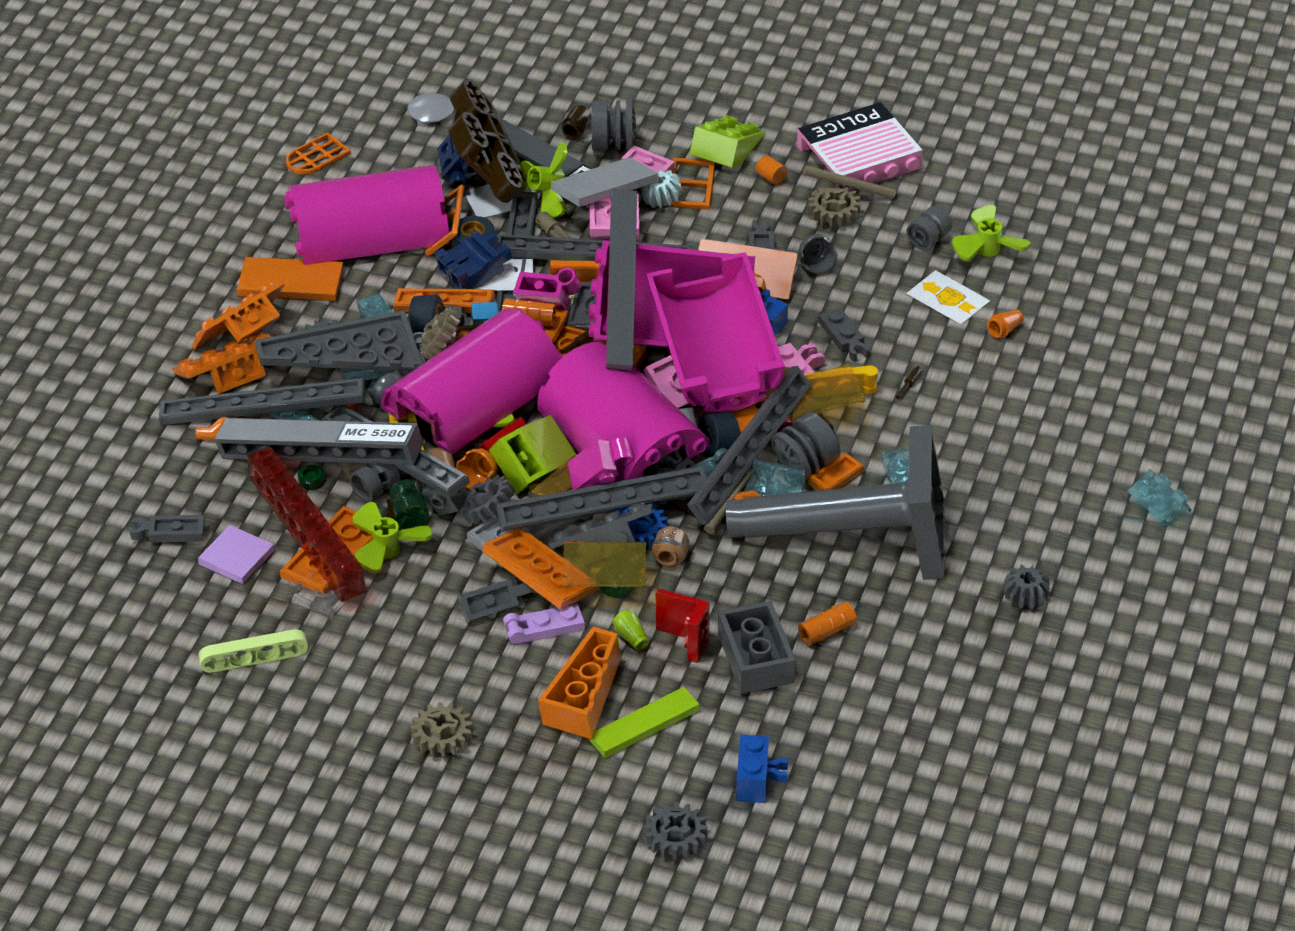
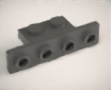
[549,502,654,565]

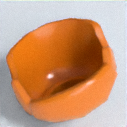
[456,448,498,490]

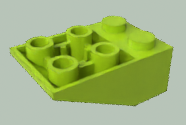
[689,116,766,168]
[489,415,577,494]

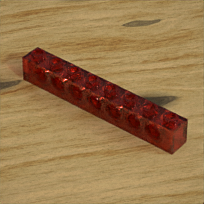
[246,446,366,602]

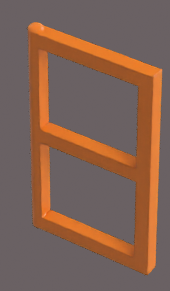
[666,158,715,209]
[425,185,464,257]

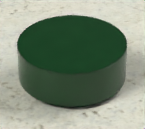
[298,465,325,490]

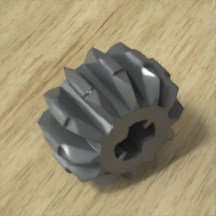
[1004,564,1050,610]

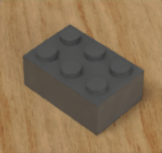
[718,601,796,694]

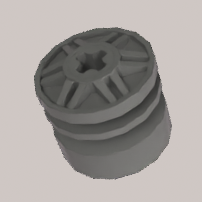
[591,100,636,150]
[771,411,841,482]

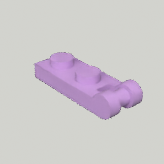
[503,603,585,644]

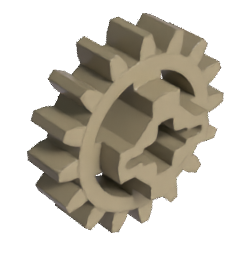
[808,184,861,227]
[419,307,461,360]
[411,702,473,757]

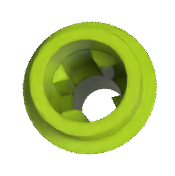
[612,610,649,651]

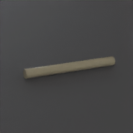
[803,165,896,199]
[704,457,761,534]

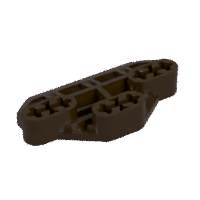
[448,79,528,203]

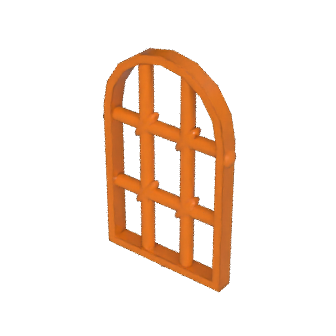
[286,132,351,175]

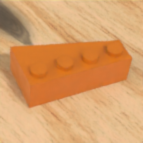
[538,627,621,739]

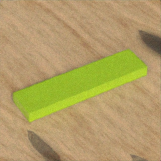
[589,687,700,758]

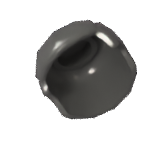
[798,234,838,275]
[368,370,403,406]

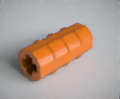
[502,298,556,327]
[798,601,857,646]

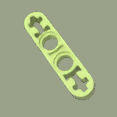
[198,629,308,673]

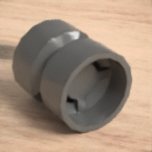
[906,206,952,250]
[349,463,400,503]

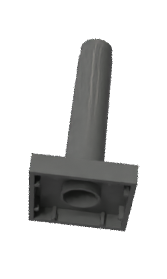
[726,425,945,580]

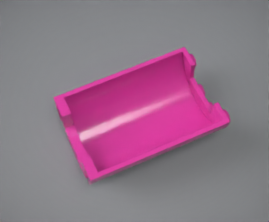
[284,165,450,265]
[588,240,755,348]
[646,252,785,412]
[382,309,563,455]
[537,342,711,483]

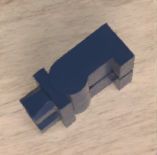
[437,135,477,189]
[434,231,512,289]

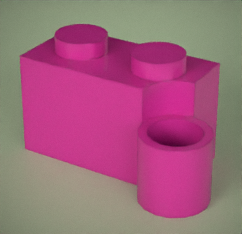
[513,268,581,311]
[568,438,634,490]

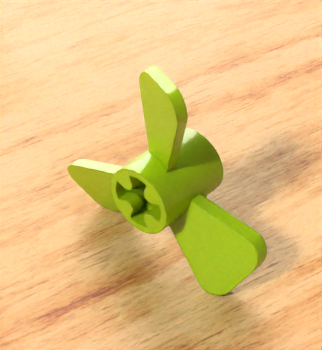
[521,142,567,219]
[952,205,1031,261]
[353,502,432,574]

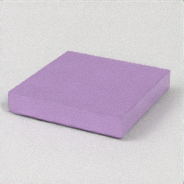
[198,525,274,584]

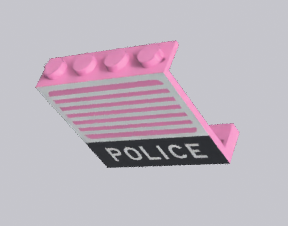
[797,102,923,192]

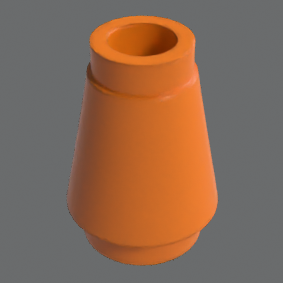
[987,309,1024,338]

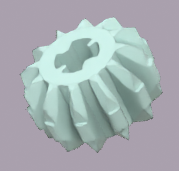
[640,169,682,209]

